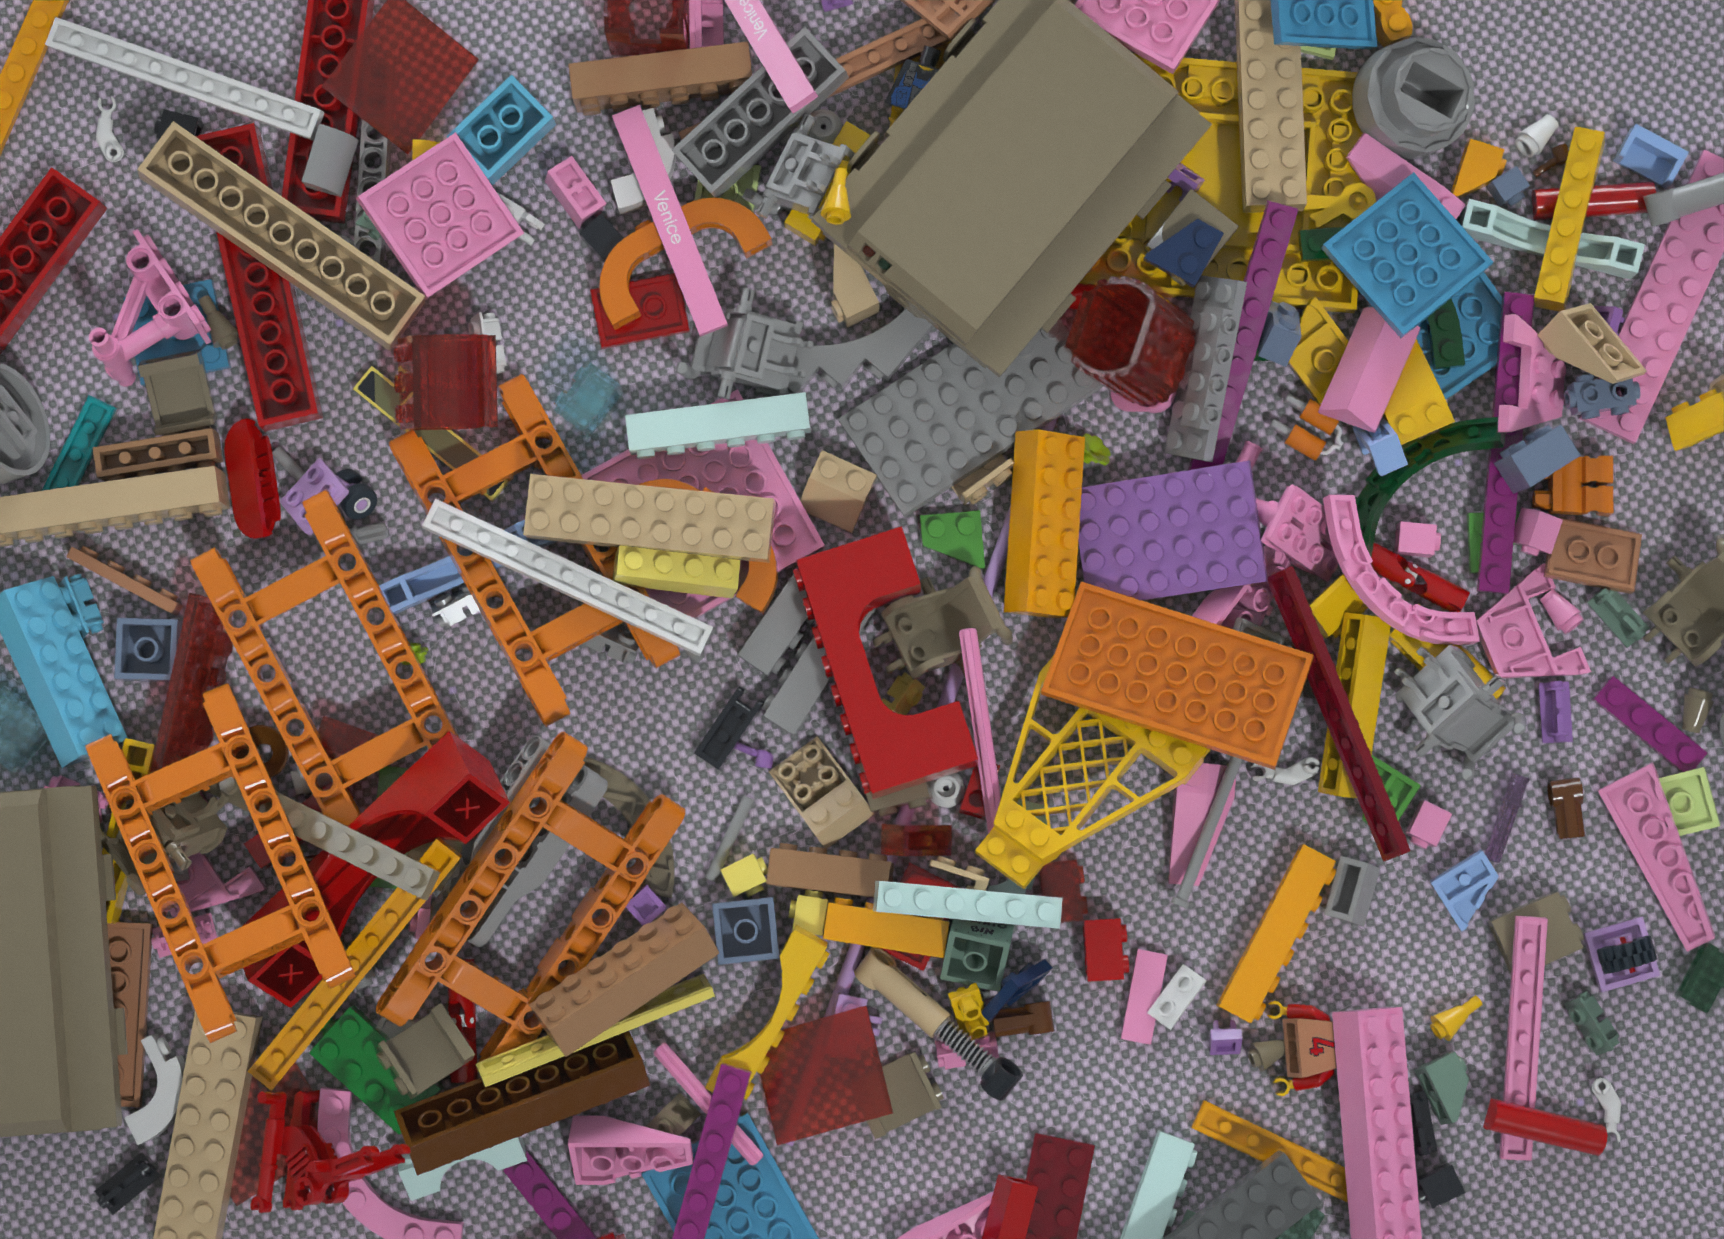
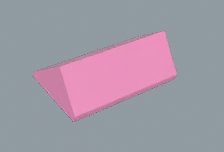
[1318,307,1420,433]

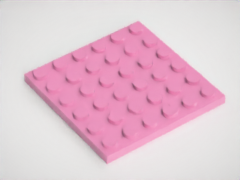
[581,389,825,619]

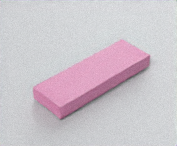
[1120,949,1168,1045]

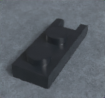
[694,686,765,771]

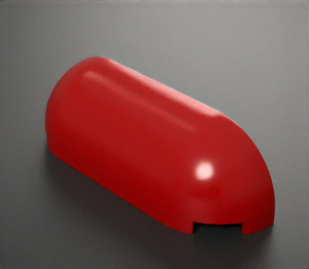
[224,418,281,539]

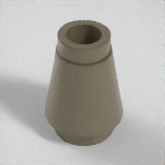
[1682,687,1714,733]

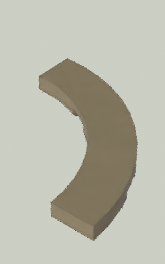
[583,757,675,898]

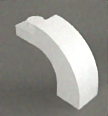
[611,108,676,215]
[124,1034,185,1145]

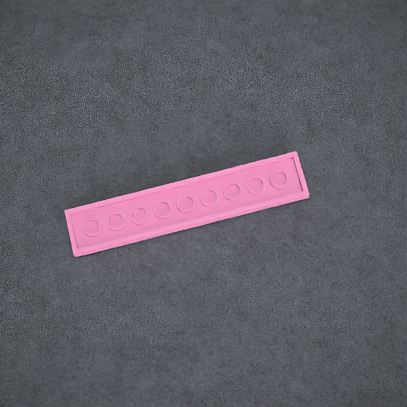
[1579,150,1724,444]

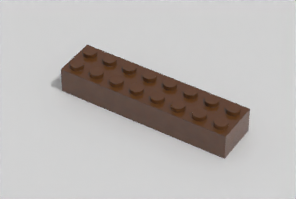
[394,1031,650,1176]

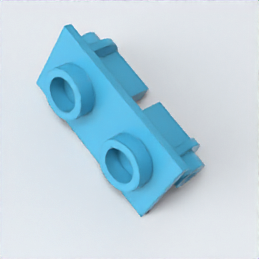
[59,574,104,639]

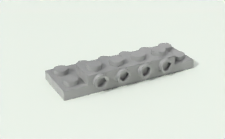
[1165,276,1247,462]

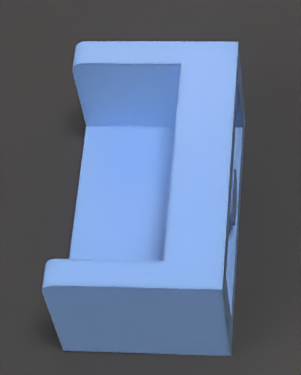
[1613,124,1689,189]
[1352,417,1408,476]

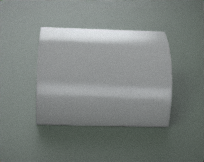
[302,124,358,197]
[1324,856,1380,927]

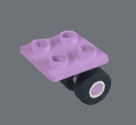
[280,458,377,536]

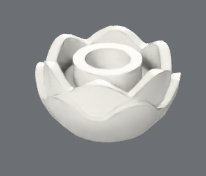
[808,109,842,144]
[929,773,965,808]

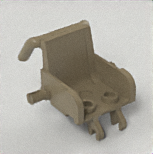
[1642,534,1724,667]
[872,566,1013,680]
[100,791,229,895]

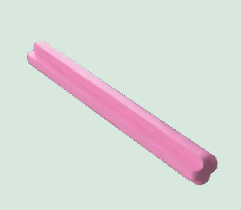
[653,1043,763,1166]

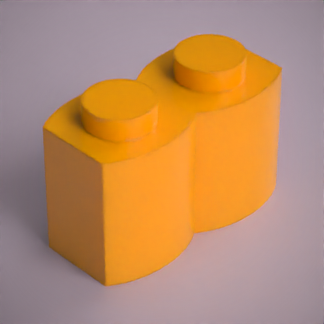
[1373,0,1413,47]

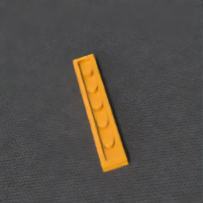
[1191,1100,1348,1203]

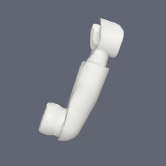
[96,96,124,162]
[1251,757,1320,785]
[1592,1078,1621,1146]

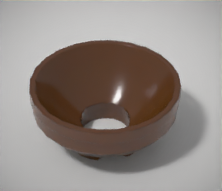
[235,725,289,778]

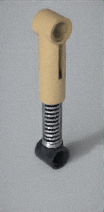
[854,947,1023,1101]

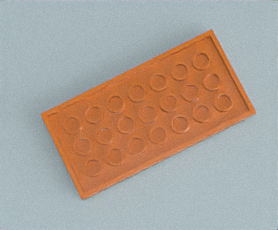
[1041,582,1314,770]

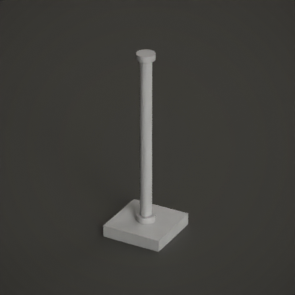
[1171,756,1242,909]

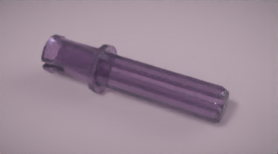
[1485,773,1530,863]

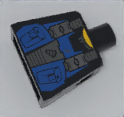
[885,45,941,109]

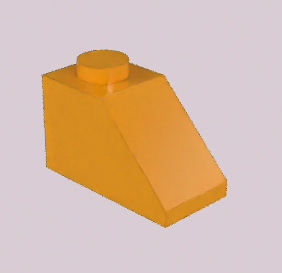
[1451,138,1507,199]

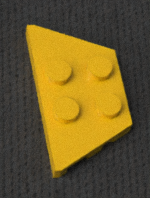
[1288,297,1349,403]

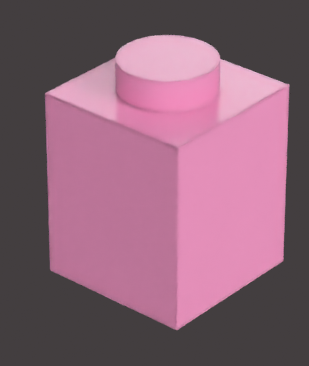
[1513,508,1563,557]
[1394,521,1441,558]
[1405,800,1452,849]

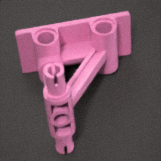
[89,229,212,387]
[1236,441,1338,582]

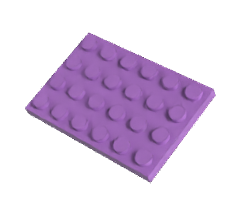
[1078,461,1268,600]

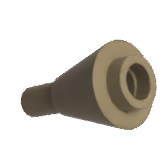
[198,295,239,350]
[1247,1039,1285,1072]

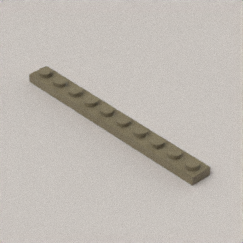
[207,777,441,901]

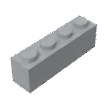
[738,555,814,677]

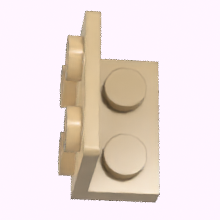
[951,454,1014,505]
[928,856,990,891]

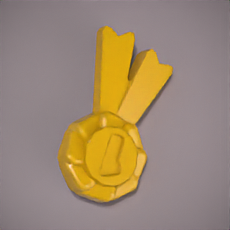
[1304,183,1377,229]

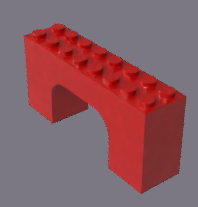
[793,526,978,799]

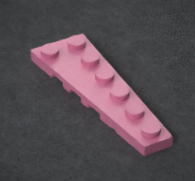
[1598,762,1716,952]

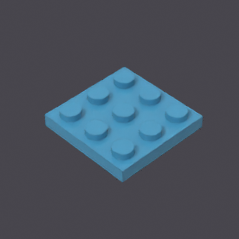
[123,279,231,386]

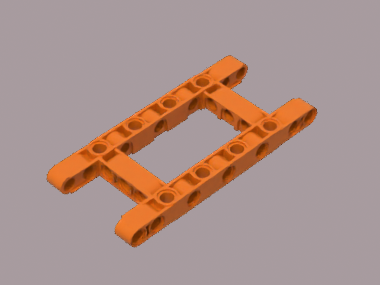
[388,374,680,727]
[190,489,459,826]
[85,683,356,1043]
[375,731,686,1072]

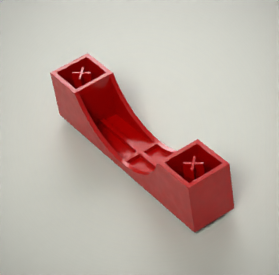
[243,731,510,1008]

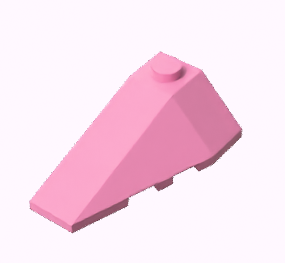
[1346,133,1466,219]
[1192,545,1292,629]
[1168,763,1236,886]
[568,1115,694,1185]
[897,1191,994,1239]

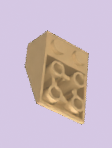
[769,736,874,849]

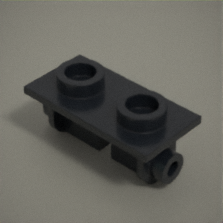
[1410,1091,1438,1156]
[94,1152,161,1215]

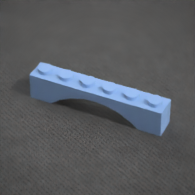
[379,520,557,615]

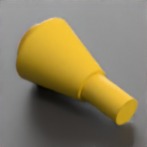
[820,168,851,225]
[1430,995,1483,1041]

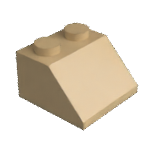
[800,450,877,533]

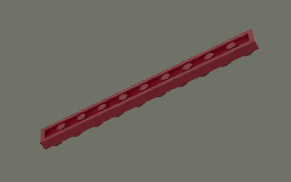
[1267,566,1411,862]

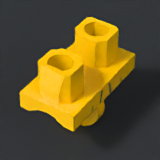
[947,983,989,1040]

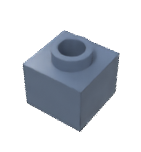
[1487,166,1530,207]

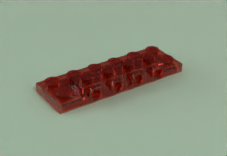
[150,593,233,773]

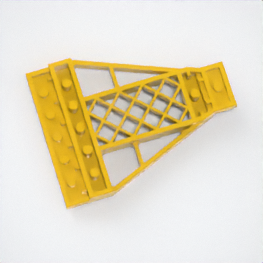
[975,655,1211,889]

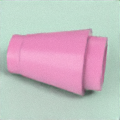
[1540,589,1584,635]

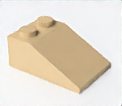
[831,244,879,328]
[1538,303,1647,384]

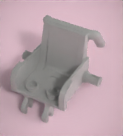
[742,113,855,219]
[676,288,814,400]
[1394,645,1527,781]

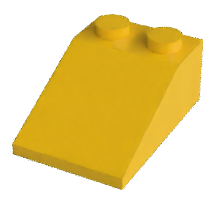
[1383,339,1455,445]

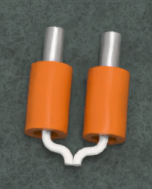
[1269,393,1343,461]

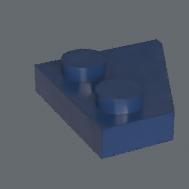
[1143,219,1224,287]
[981,959,1053,1022]

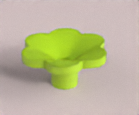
[1082,433,1111,466]

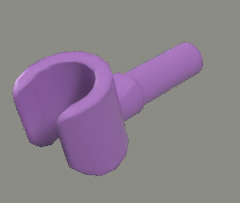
[735,742,773,769]

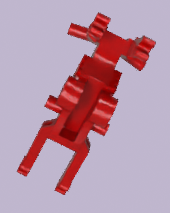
[250,1090,411,1213]

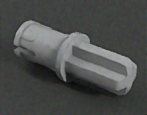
[349,522,388,549]

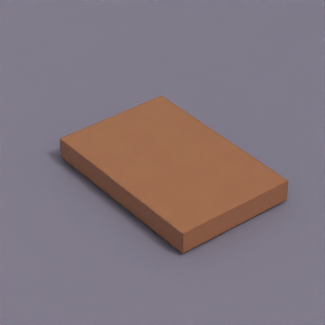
[1544,518,1642,594]

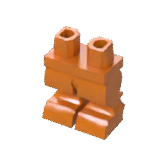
[1532,455,1614,517]

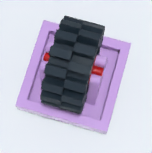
[1583,917,1661,992]

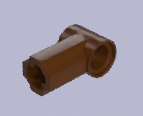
[1547,777,1585,839]
[993,1001,1055,1037]

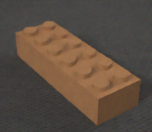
[568,42,752,116]
[529,902,719,1057]

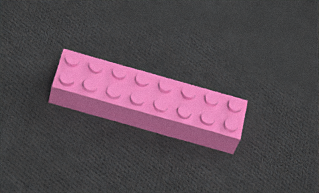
[1332,1007,1422,1239]

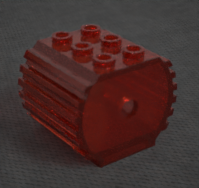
[1064,276,1196,406]
[393,334,498,430]

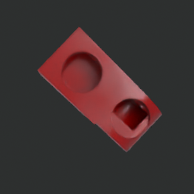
[959,764,1000,821]

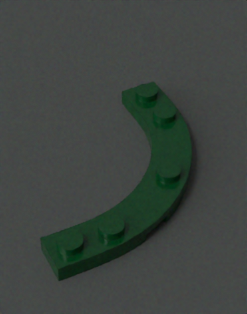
[1298,227,1465,370]
[1355,417,1506,557]

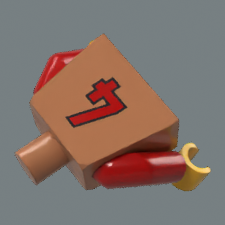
[1267,1001,1337,1096]

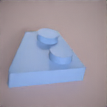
[1430,849,1499,932]

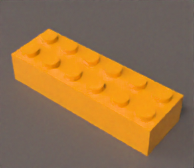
[1004,429,1085,618]

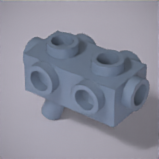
[1564,374,1640,419]

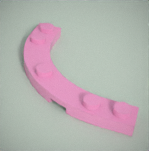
[1323,495,1480,645]
[318,1087,464,1239]

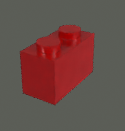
[1082,918,1129,982]

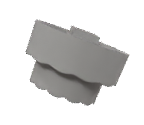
[1352,38,1475,159]
[0,363,50,485]

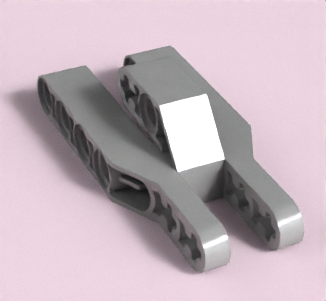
[430,736,608,947]

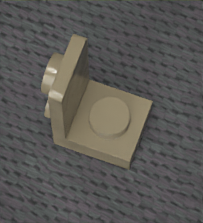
[646,1093,701,1136]

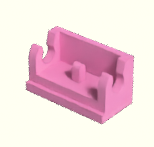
[689,0,724,49]
[545,156,607,229]

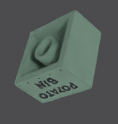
[940,919,1014,992]

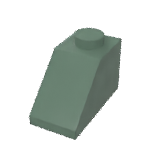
[1414,1052,1469,1125]

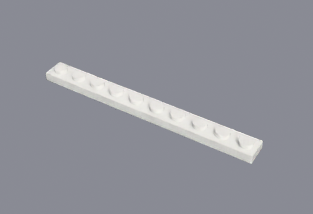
[45,17,324,141]
[422,499,713,656]

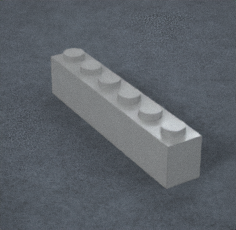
[762,608,877,737]

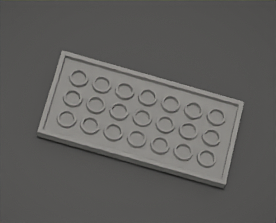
[838,319,1105,518]

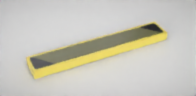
[353,366,510,502]

